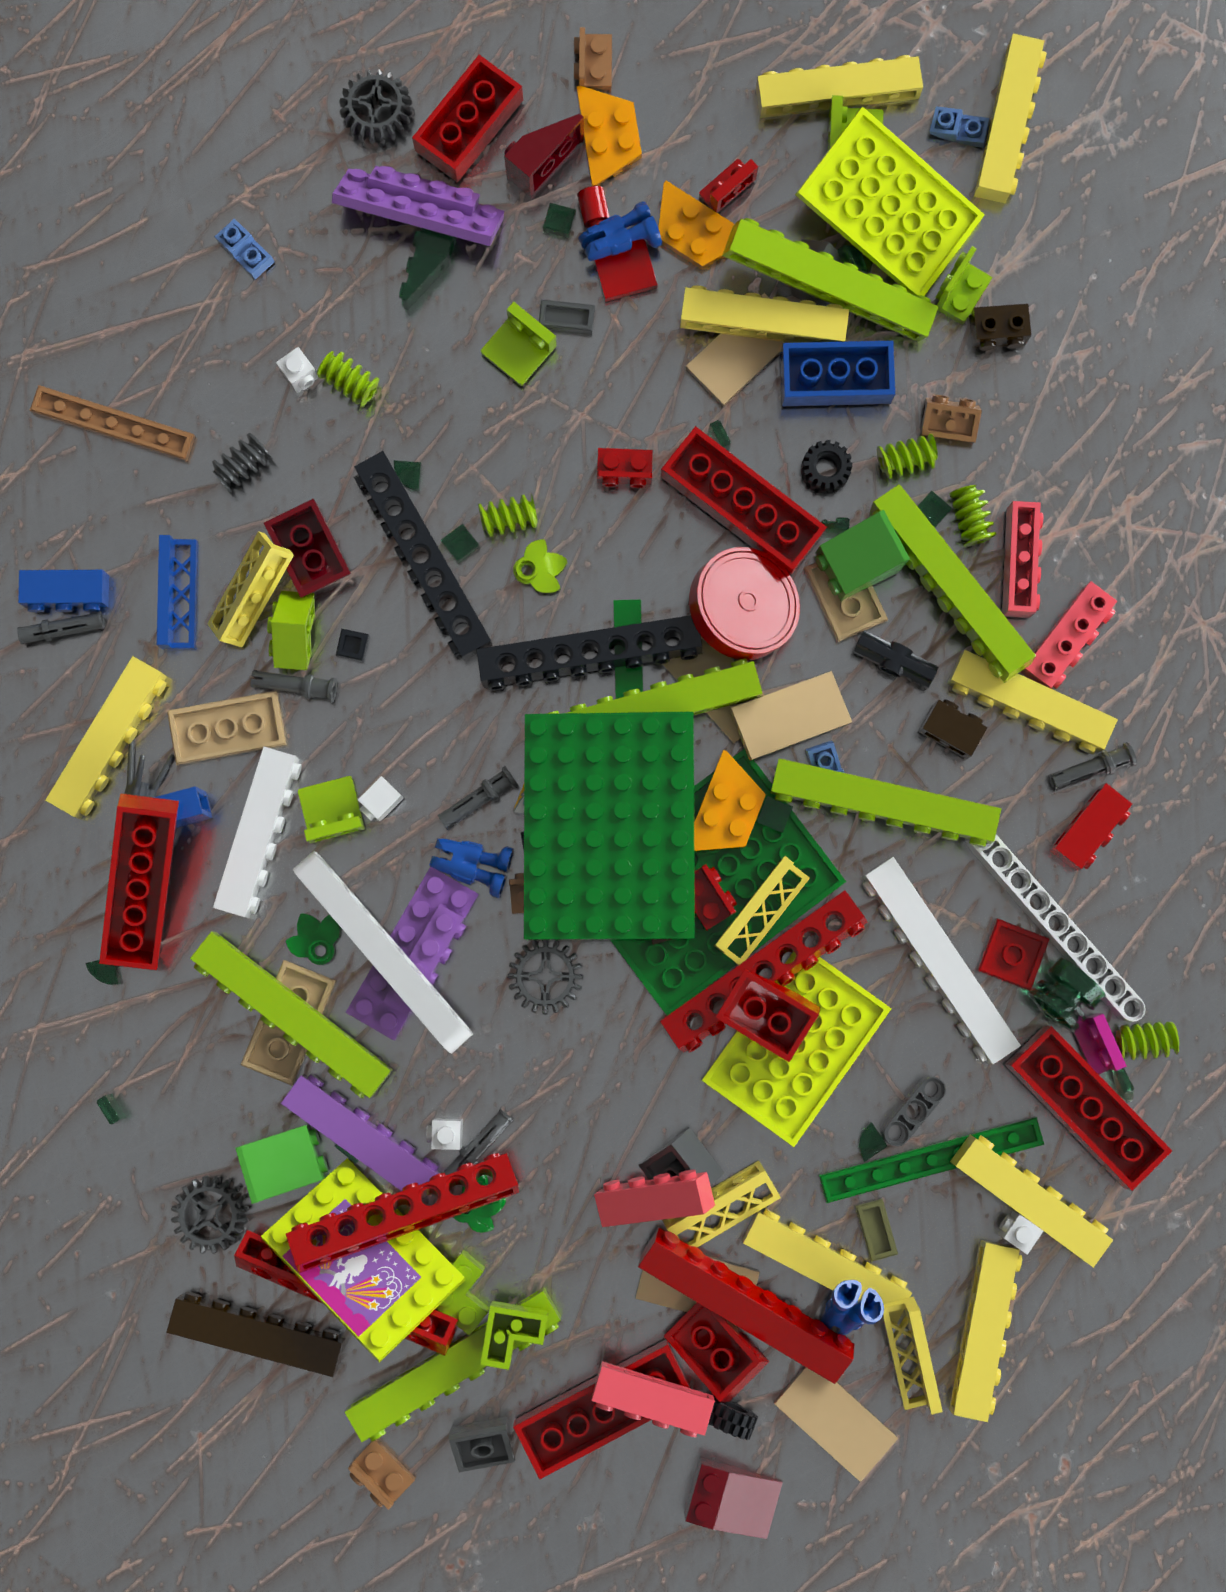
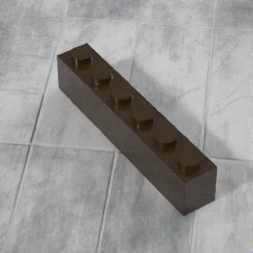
[166,1292,346,1377]

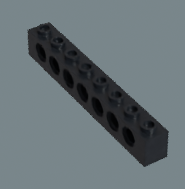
[354,451,492,661]
[476,615,703,690]

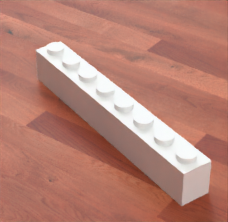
[862,857,1021,1065]

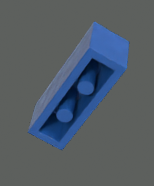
[18,569,109,613]

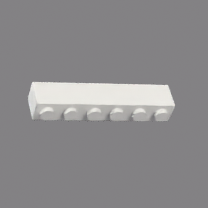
[213,747,302,918]

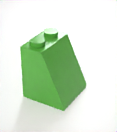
[815,510,910,601]
[235,1124,328,1204]

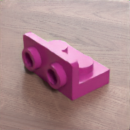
[1071,1013,1127,1074]

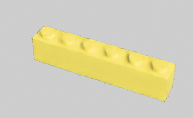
[974,33,1047,204]
[756,55,923,118]
[680,285,849,343]
[947,650,1118,754]
[45,656,167,819]
[950,1134,1113,1268]
[742,1209,912,1323]
[949,1240,1022,1422]

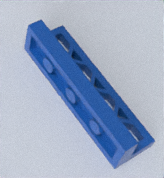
[157,535,198,649]

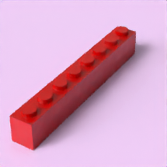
[638,1228,855,1384]

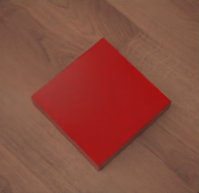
[594,239,658,302]
[976,918,1050,991]

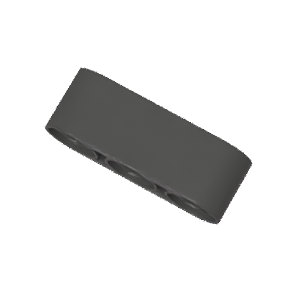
[881,1076,946,1147]

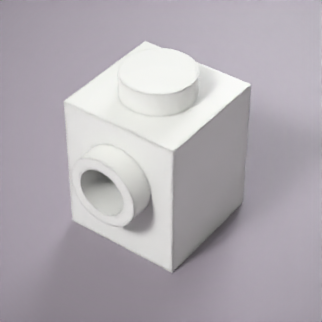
[276,347,319,393]
[358,776,404,822]
[426,1118,463,1150]
[998,1211,1043,1255]

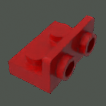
[699,159,758,213]
[597,448,653,488]
[695,864,737,931]

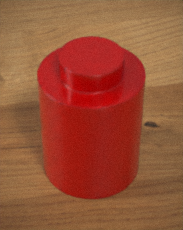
[577,186,610,228]

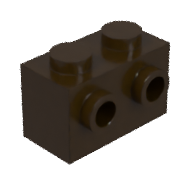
[969,304,1031,351]
[919,699,988,759]

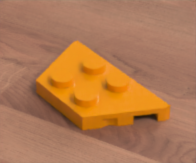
[577,86,642,186]
[658,180,734,270]
[694,750,766,851]

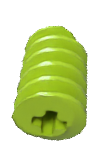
[317,351,380,407]
[877,434,938,480]
[949,485,997,547]
[478,494,538,537]
[1115,1022,1179,1060]

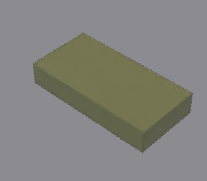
[854,1198,898,1262]

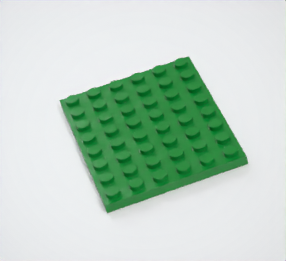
[524,712,695,940]
[609,748,847,1016]

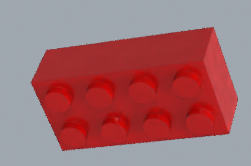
[412,54,523,183]

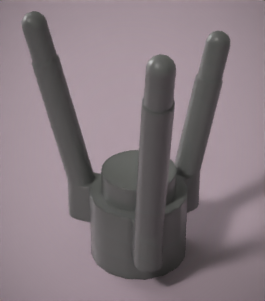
[125,739,175,798]

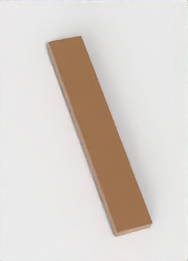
[29,385,196,462]

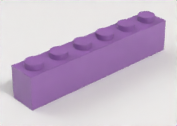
[281,1074,441,1191]

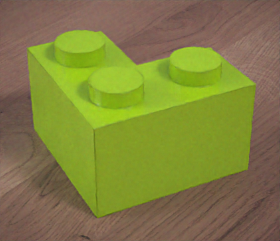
[267,591,315,670]
[436,1249,489,1336]
[480,1301,549,1370]

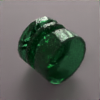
[1028,957,1106,1032]

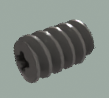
[212,433,273,493]

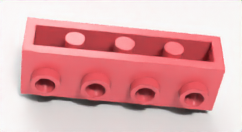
[1002,501,1043,618]
[1020,581,1117,689]
[594,1169,715,1227]
[592,1361,715,1437]

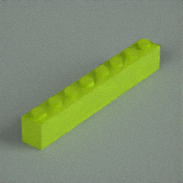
[722,218,939,342]
[870,484,1036,683]
[546,659,763,716]
[771,758,1002,847]
[190,931,393,1099]
[345,1287,561,1442]

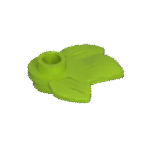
[513,539,567,593]

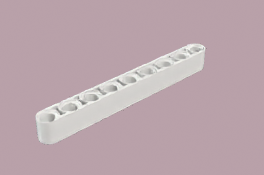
[965,835,1146,1022]
[293,850,473,1054]

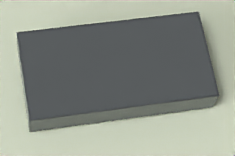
[539,299,595,334]

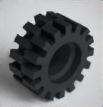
[801,440,853,494]
[708,1396,758,1440]

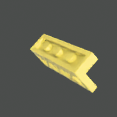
[207,531,294,647]
[714,856,810,965]
[663,1161,781,1248]
[883,1296,943,1415]

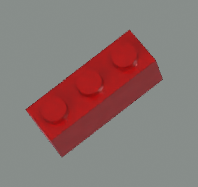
[1049,783,1132,871]

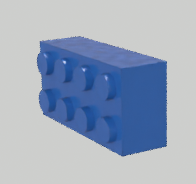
[780,341,895,406]

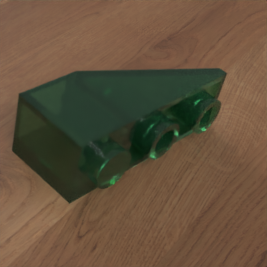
[399,228,456,310]

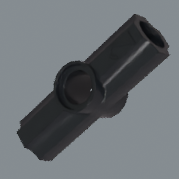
[853,630,939,689]

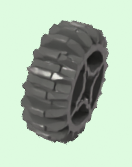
[339,69,413,145]
[507,940,584,1015]
[171,1175,249,1254]

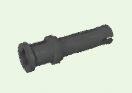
[250,670,337,703]
[1050,742,1137,791]
[438,766,519,830]

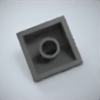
[639,1128,724,1186]

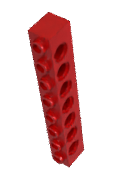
[660,890,868,1053]
[286,1153,519,1273]
[234,1230,458,1356]

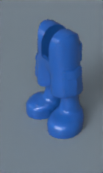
[578,201,662,261]
[429,838,514,898]
[821,1280,884,1335]

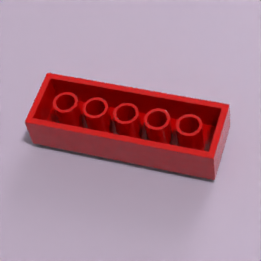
[660,426,827,576]
[99,794,179,970]
[1005,1025,1172,1191]
[513,1339,692,1480]

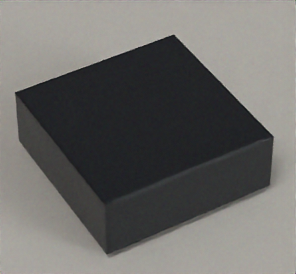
[336,628,369,662]

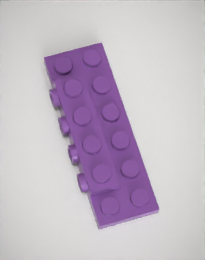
[332,166,505,246]
[345,866,479,1041]

